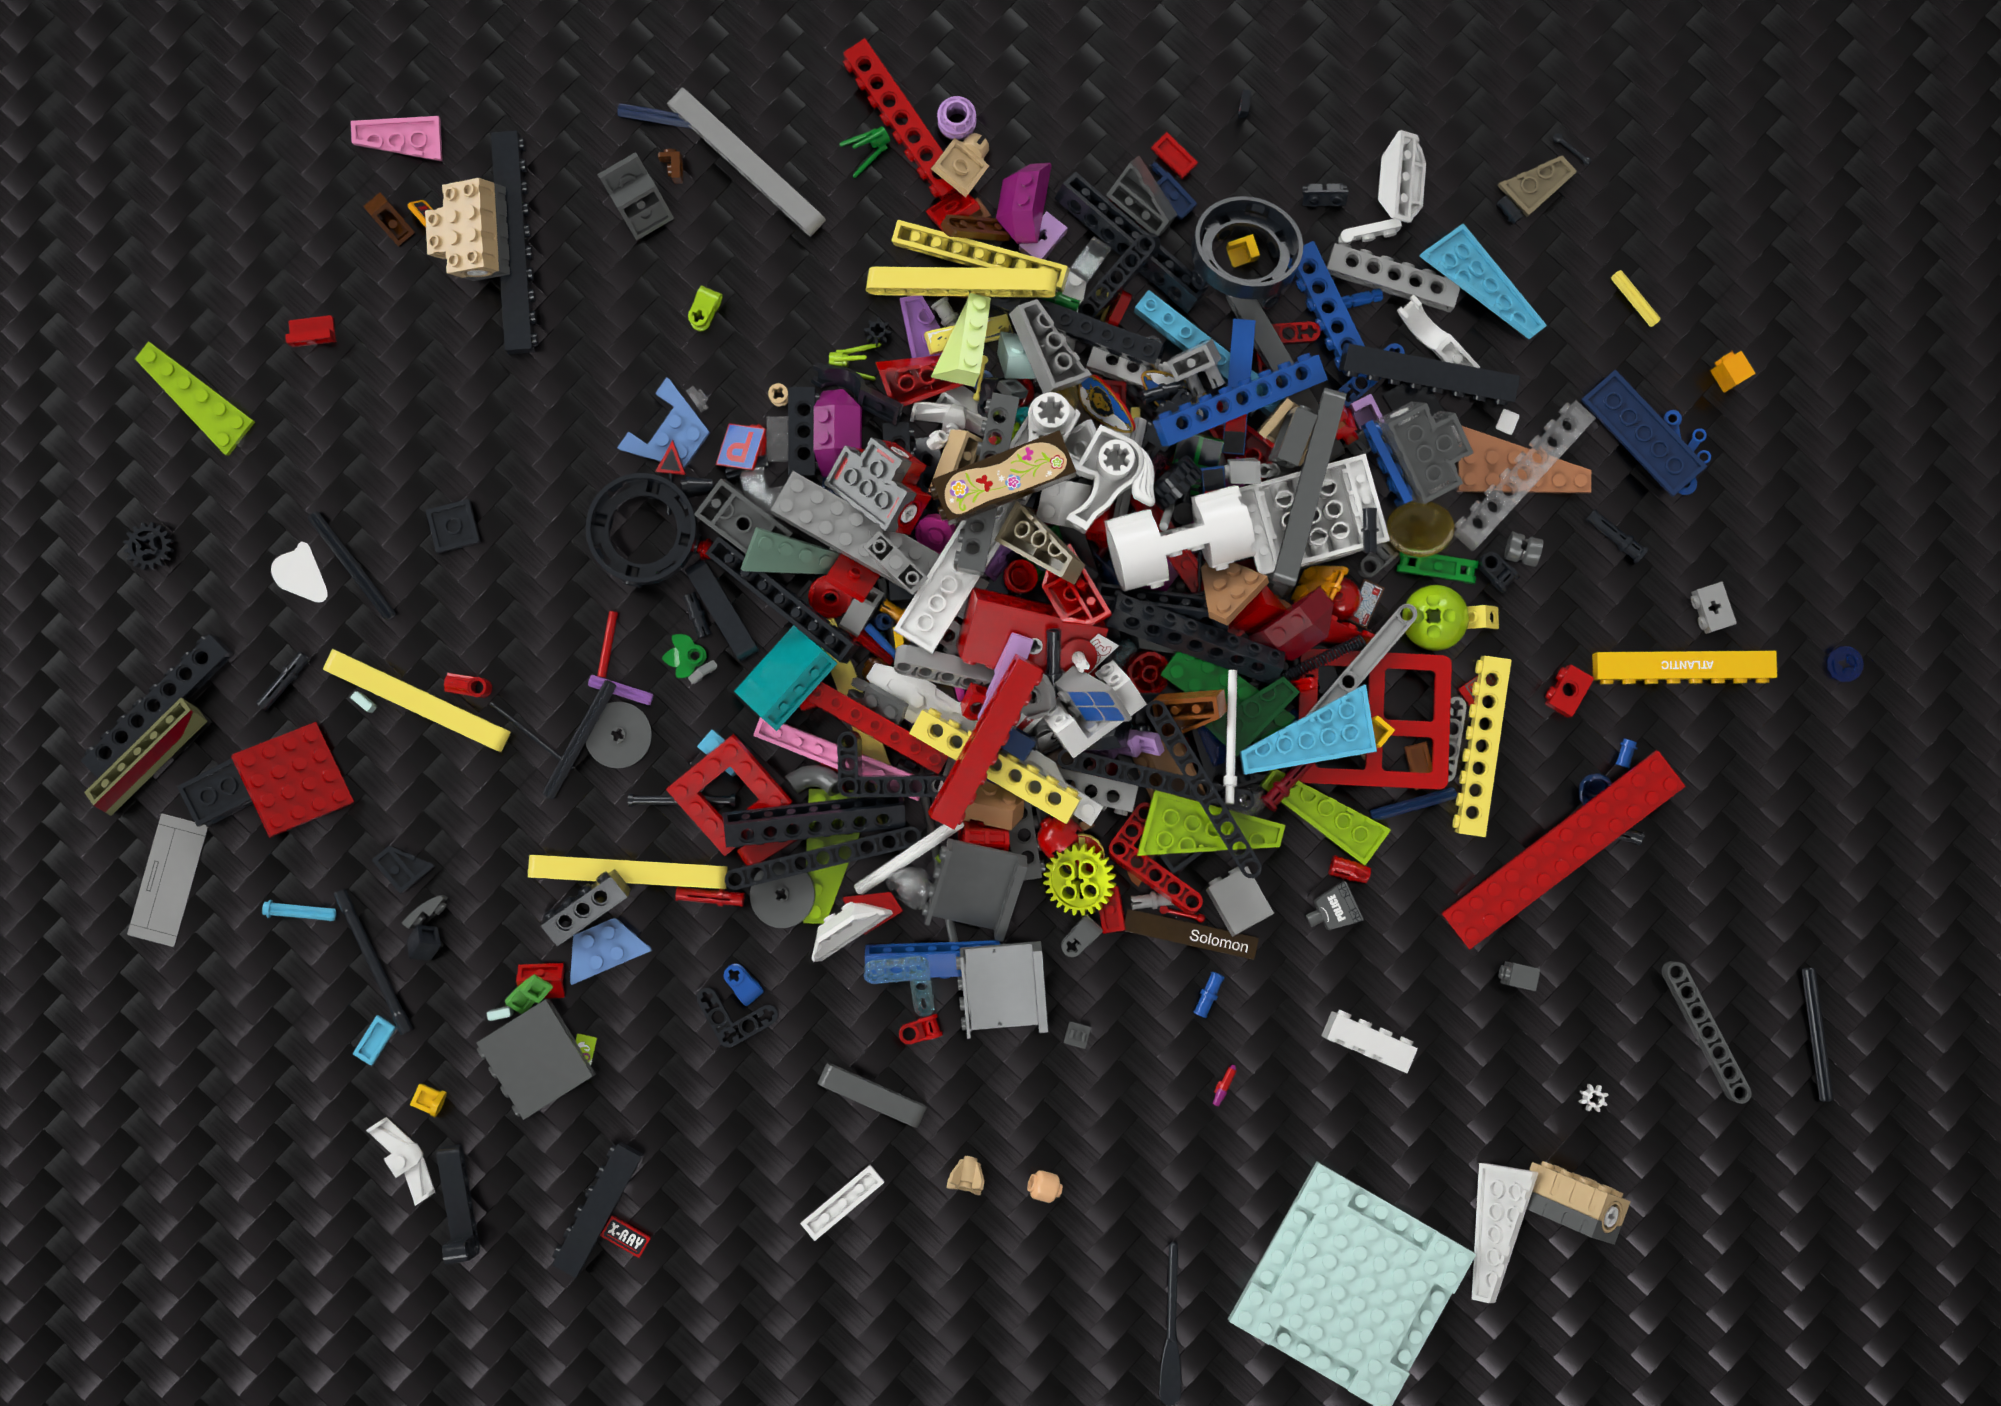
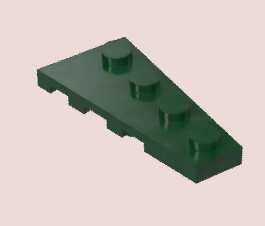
[1204,676,1300,757]

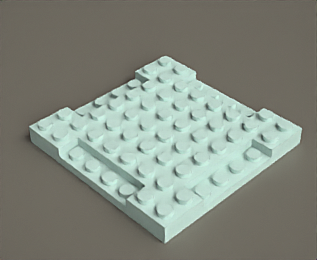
[1228,1161,1476,1406]

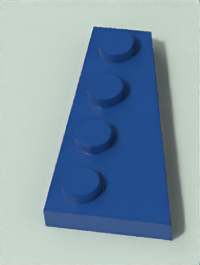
[1361,420,1413,507]

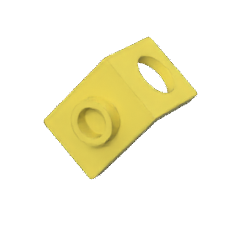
[1467,605,1499,629]

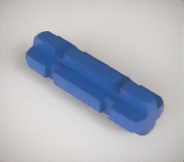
[1341,288,1383,309]

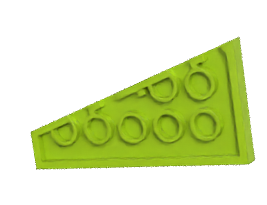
[803,789,876,924]
[1137,790,1285,856]

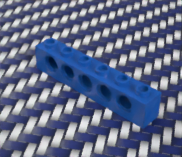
[1288,241,1365,375]

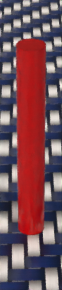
[597,611,618,678]

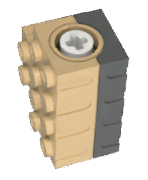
[425,178,510,281]
[1527,1161,1631,1245]

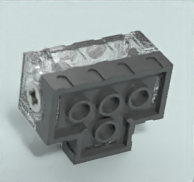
[1374,401,1473,504]

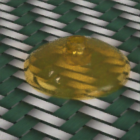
[1387,501,1454,557]

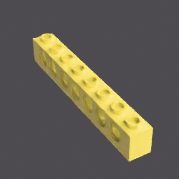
[892,220,1070,292]
[1453,656,1511,837]
[909,708,1082,824]

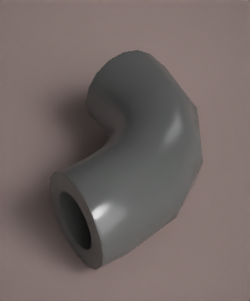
[785,764,840,796]

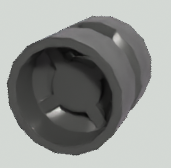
[1504,531,1543,567]

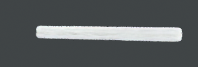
[854,822,964,895]

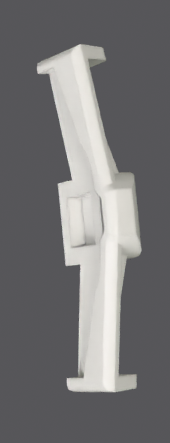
[910,401,997,438]
[366,1117,435,1206]

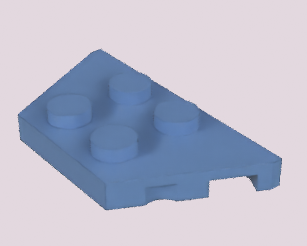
[570,918,652,985]

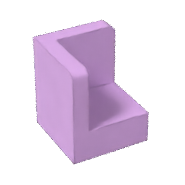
[1348,394,1383,430]

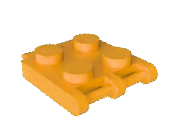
[1291,566,1349,603]

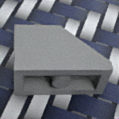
[1224,458,1261,484]

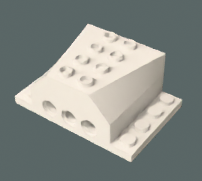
[1239,454,1390,575]

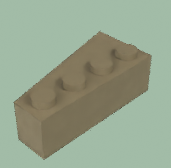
[995,501,1085,585]

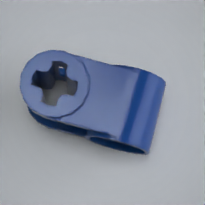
[724,963,764,1007]

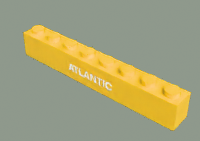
[1592,651,1777,685]

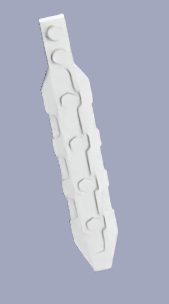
[866,663,1104,826]

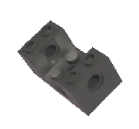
[694,479,796,554]

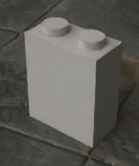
[1206,866,1274,937]

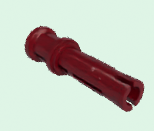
[1260,762,1315,812]

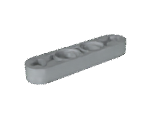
[1448,697,1466,782]

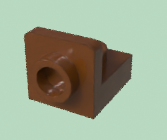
[658,149,683,184]

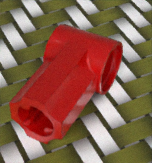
[444,673,492,698]

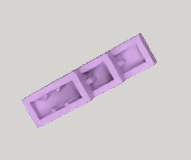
[978,632,1033,720]
[1083,729,1165,759]

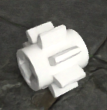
[1579,1084,1608,1112]

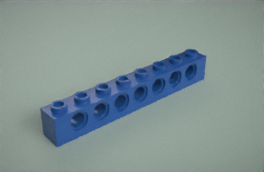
[1153,353,1328,447]

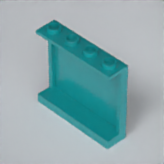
[734,625,838,731]

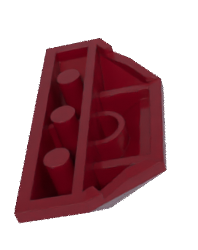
[1248,585,1334,661]

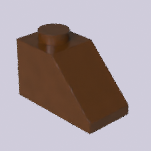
[363,192,415,246]

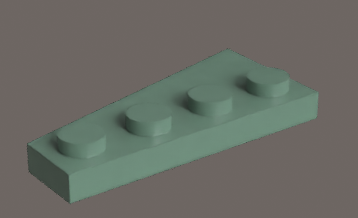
[741,527,839,574]

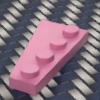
[351,116,442,161]

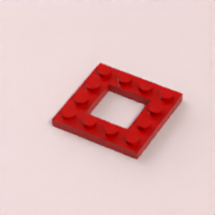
[666,733,792,856]

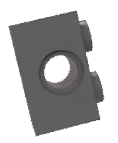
[1499,961,1540,991]

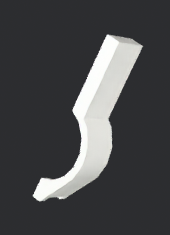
[1397,295,1480,368]

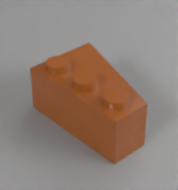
[1152,689,1227,743]

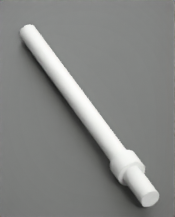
[1223,670,1237,805]

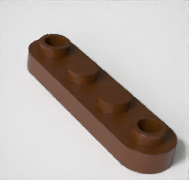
[941,215,1013,241]

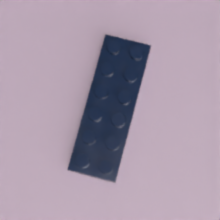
[1581,370,1707,497]

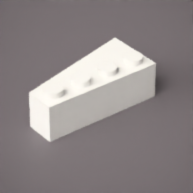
[1321,1010,1418,1073]

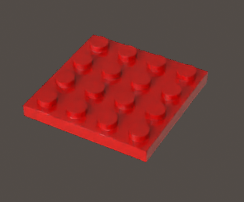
[231,722,354,838]

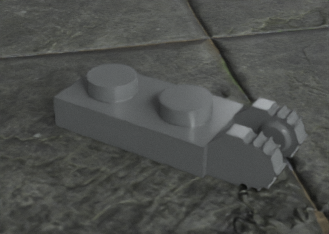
[847,677,909,725]

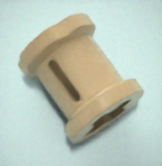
[768,383,788,407]

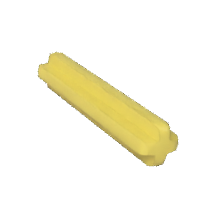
[1611,270,1661,327]

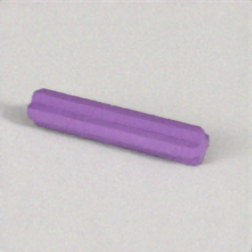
[588,675,653,705]

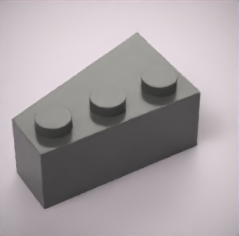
[1106,156,1178,236]

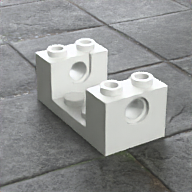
[1043,660,1147,758]

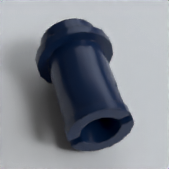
[867,613,892,631]

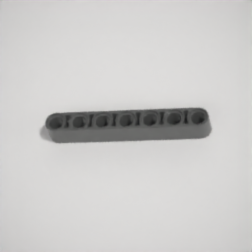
[1662,961,1751,1104]

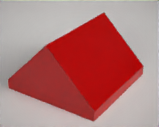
[1231,585,1286,633]

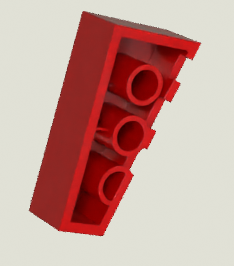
[875,355,963,407]

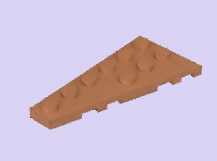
[1457,426,1591,493]

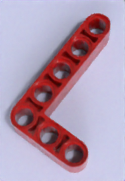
[1108,802,1203,914]

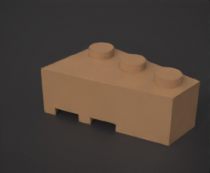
[963,780,1025,830]

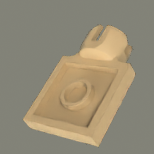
[931,133,989,197]

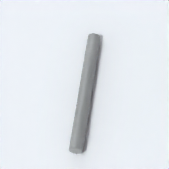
[1159,499,1178,531]

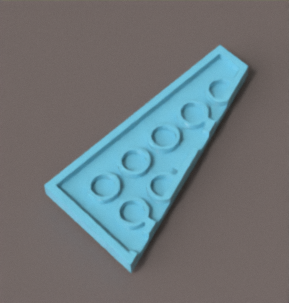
[1419,224,1547,339]
[1240,685,1377,774]

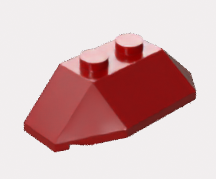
[1042,544,1112,626]

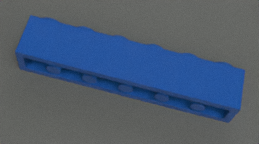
[865,941,1000,981]

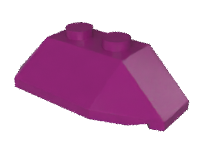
[996,163,1052,244]
[814,389,862,478]

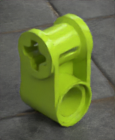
[688,286,723,331]

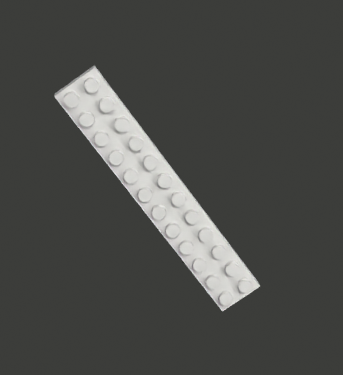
[894,416,1032,654]

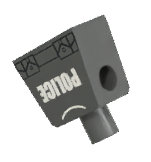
[1306,881,1364,930]

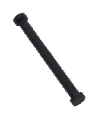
[628,794,736,807]

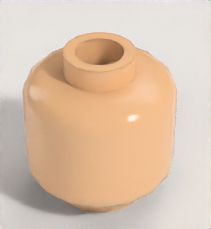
[1027,1171,1063,1203]

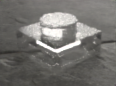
[686,386,708,412]

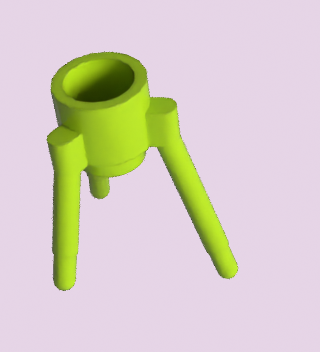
[829,343,881,381]

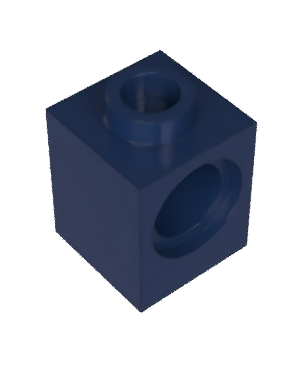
[1001,726,1038,762]

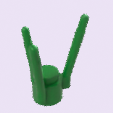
[839,126,891,178]

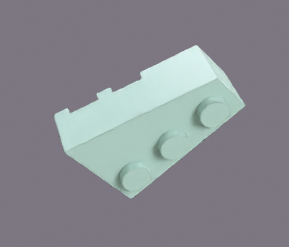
[997,331,1071,379]

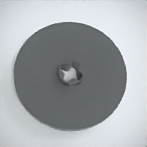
[585,702,652,768]
[750,862,815,928]

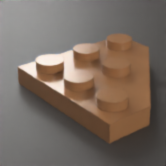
[1201,562,1269,626]

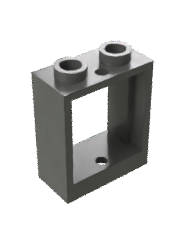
[1268,405,1318,469]

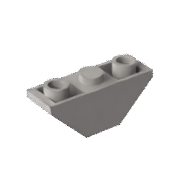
[863,531,928,595]

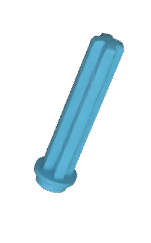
[262,900,336,921]

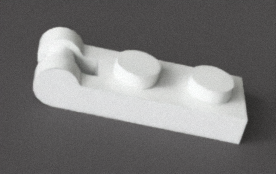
[1338,219,1402,245]

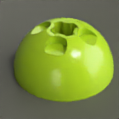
[1402,585,1469,651]

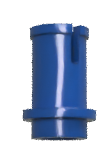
[1615,739,1638,768]

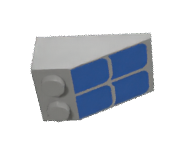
[1054,666,1132,721]

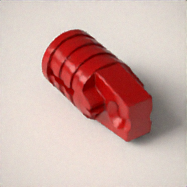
[1328,855,1371,883]

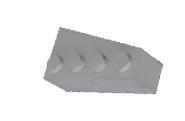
[1009,299,1092,394]

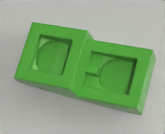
[505,974,553,1014]

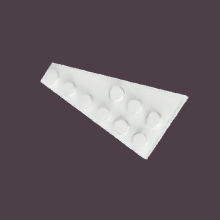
[1472,1163,1539,1303]

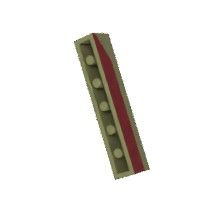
[84,697,207,816]

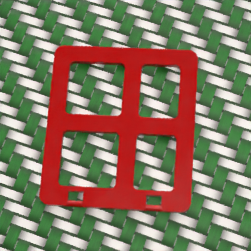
[1298,649,1452,789]

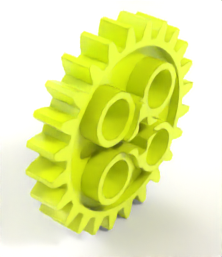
[1043,843,1116,916]

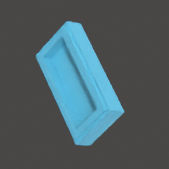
[353,1015,397,1066]

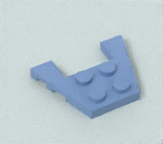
[617,377,710,469]

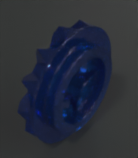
[1827,646,1864,682]

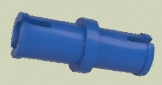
[1193,971,1225,1018]

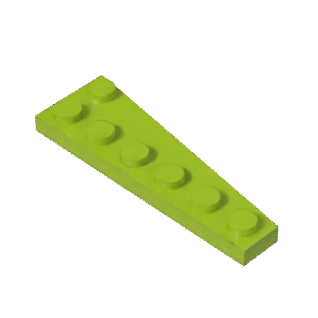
[135,341,255,456]
[1259,769,1391,865]

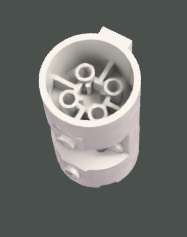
[1104,485,1256,591]

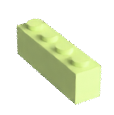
[931,293,991,387]

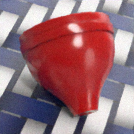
[1003,559,1038,594]

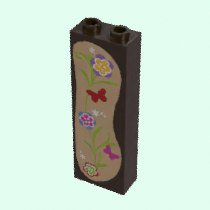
[929,430,1077,526]

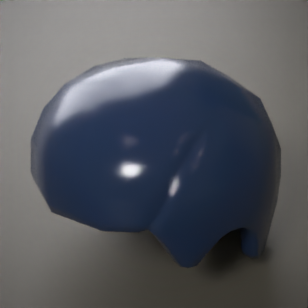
[1578,773,1612,805]

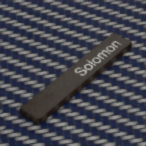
[1124,909,1259,960]

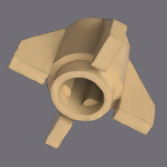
[946,1156,985,1195]

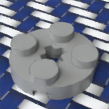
[1020,674,1056,719]

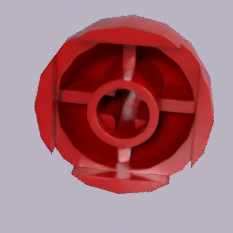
[1329,577,1362,622]
[1125,651,1168,693]
[1037,815,1082,858]

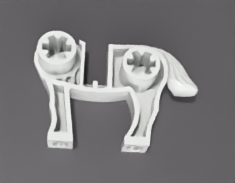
[1020,392,1155,534]

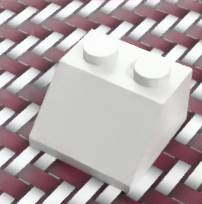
[1037,480,1092,528]

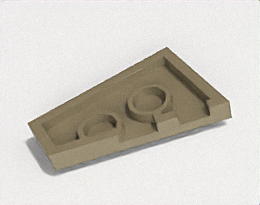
[1497,156,1577,217]

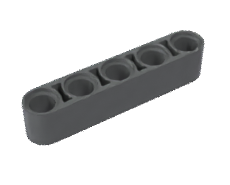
[818,1063,927,1128]

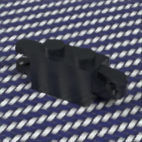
[1141,389,1193,461]

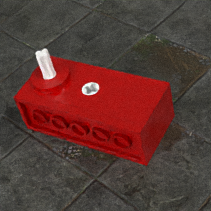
[956,587,1108,677]

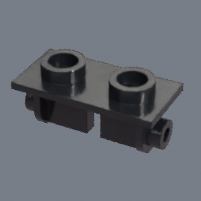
[1302,183,1349,207]

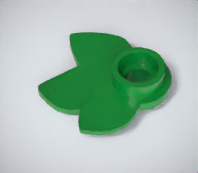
[662,634,707,678]

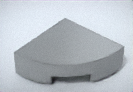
[688,660,717,684]

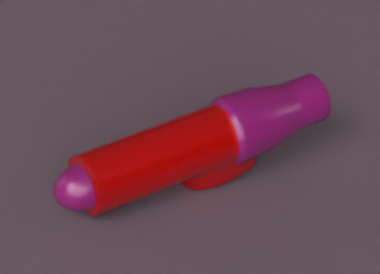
[1212,1065,1236,1107]

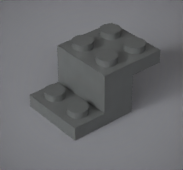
[598,152,674,241]

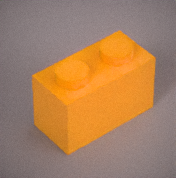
[1710,351,1756,393]

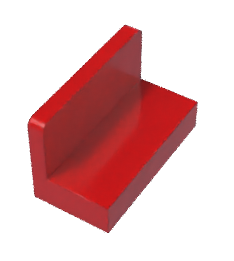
[285,315,336,347]
[516,963,565,999]

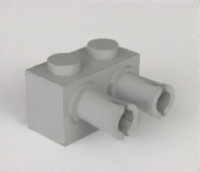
[1167,339,1225,398]

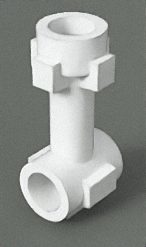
[926,428,960,451]

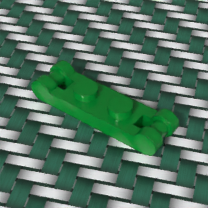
[1396,549,1478,584]

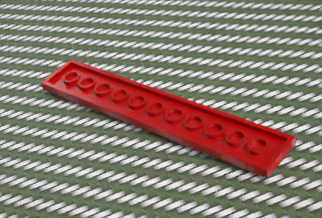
[1441,750,1686,950]

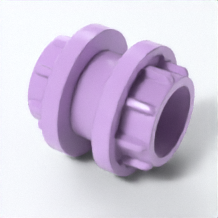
[937,96,976,140]

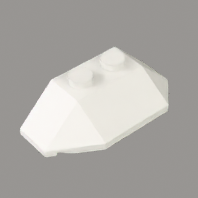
[1378,130,1426,223]
[812,902,893,962]

